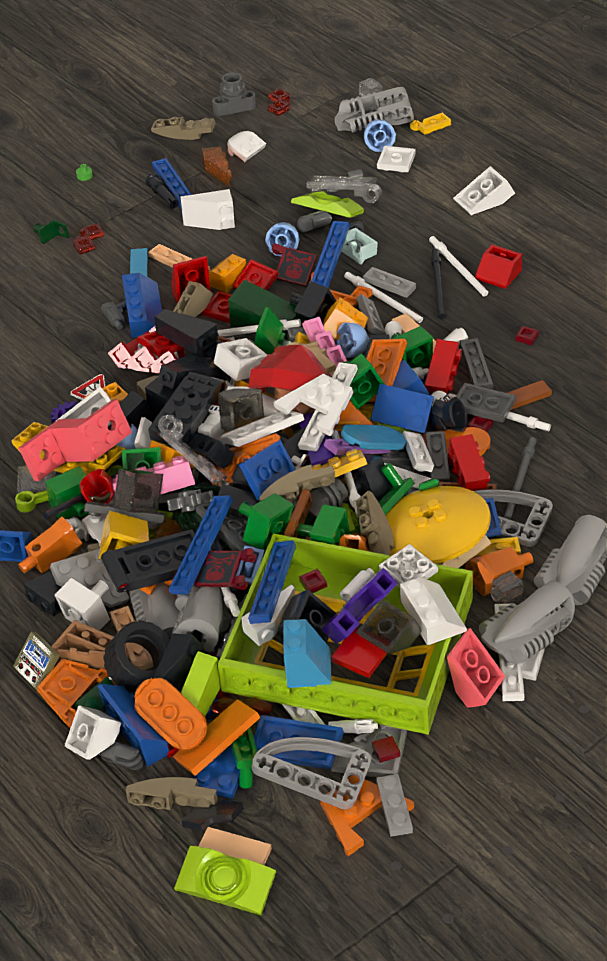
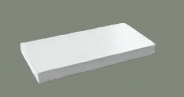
[220,411,304,447]

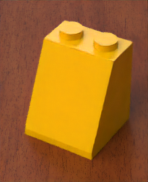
[98,510,149,559]

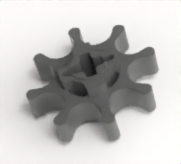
[167,489,214,512]

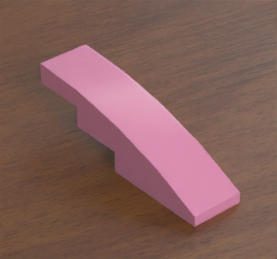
[302,317,347,368]

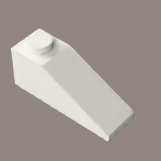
[241,585,295,646]

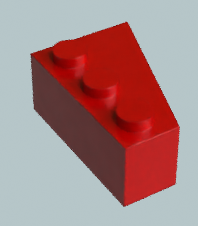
[425,339,462,395]
[447,434,490,491]

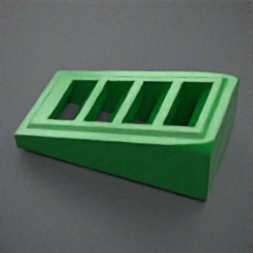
[419,477,440,491]

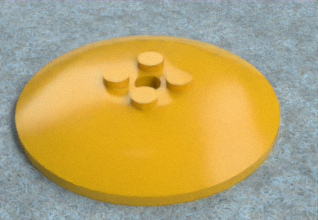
[385,486,491,564]

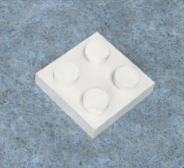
[377,146,415,172]

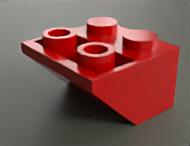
[475,244,522,289]

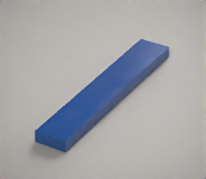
[152,158,192,210]
[311,221,350,288]
[168,495,233,594]
[248,540,296,624]

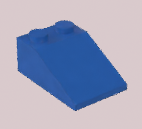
[371,384,434,433]

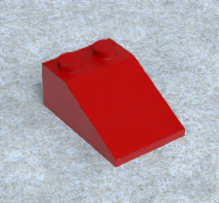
[171,256,211,303]

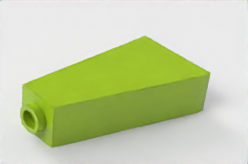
[181,651,221,717]

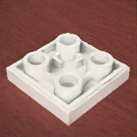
[379,544,438,587]

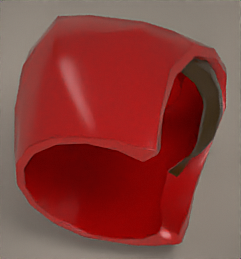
[79,469,115,504]

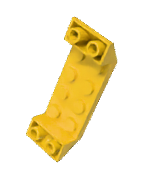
[12,422,126,475]

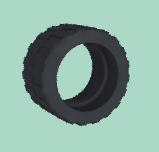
[103,621,170,692]

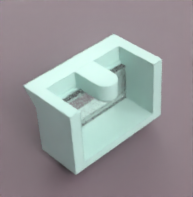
[341,228,378,265]

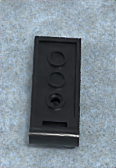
[148,371,226,449]
[100,529,195,593]

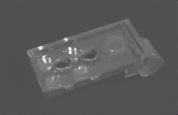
[306,176,382,203]
[158,415,230,487]

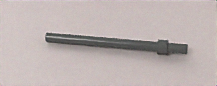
[503,437,537,520]

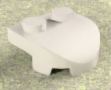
[227,131,266,162]

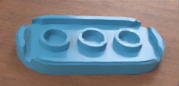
[341,425,407,450]

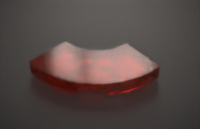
[211,697,272,716]

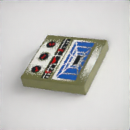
[13,632,60,690]

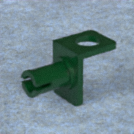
[33,220,70,244]

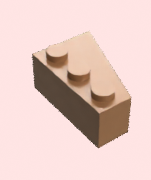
[51,620,129,670]

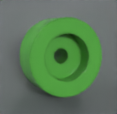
[76,164,93,181]

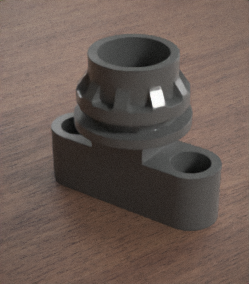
[212,72,256,116]
[296,478,348,525]

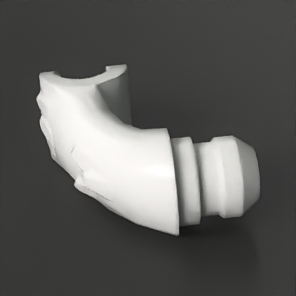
[65,517,89,541]

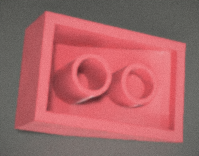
[447,628,505,708]

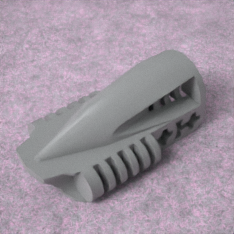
[335,87,414,133]
[534,515,607,605]
[479,581,575,664]
[129,582,193,638]
[172,584,232,653]

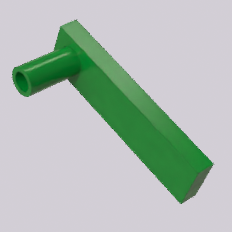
[355,463,415,533]
[231,727,260,788]

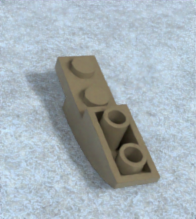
[151,117,216,140]
[259,464,335,503]
[356,491,395,556]
[126,777,218,810]

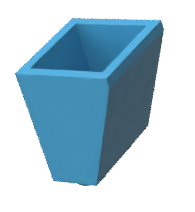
[284,619,331,688]

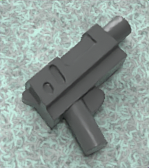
[101,301,126,330]

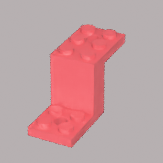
[19,399,132,481]

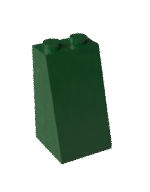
[228,280,302,340]

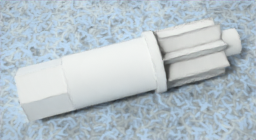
[328,719,378,734]

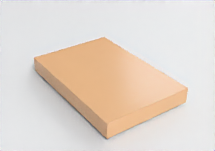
[198,827,272,865]

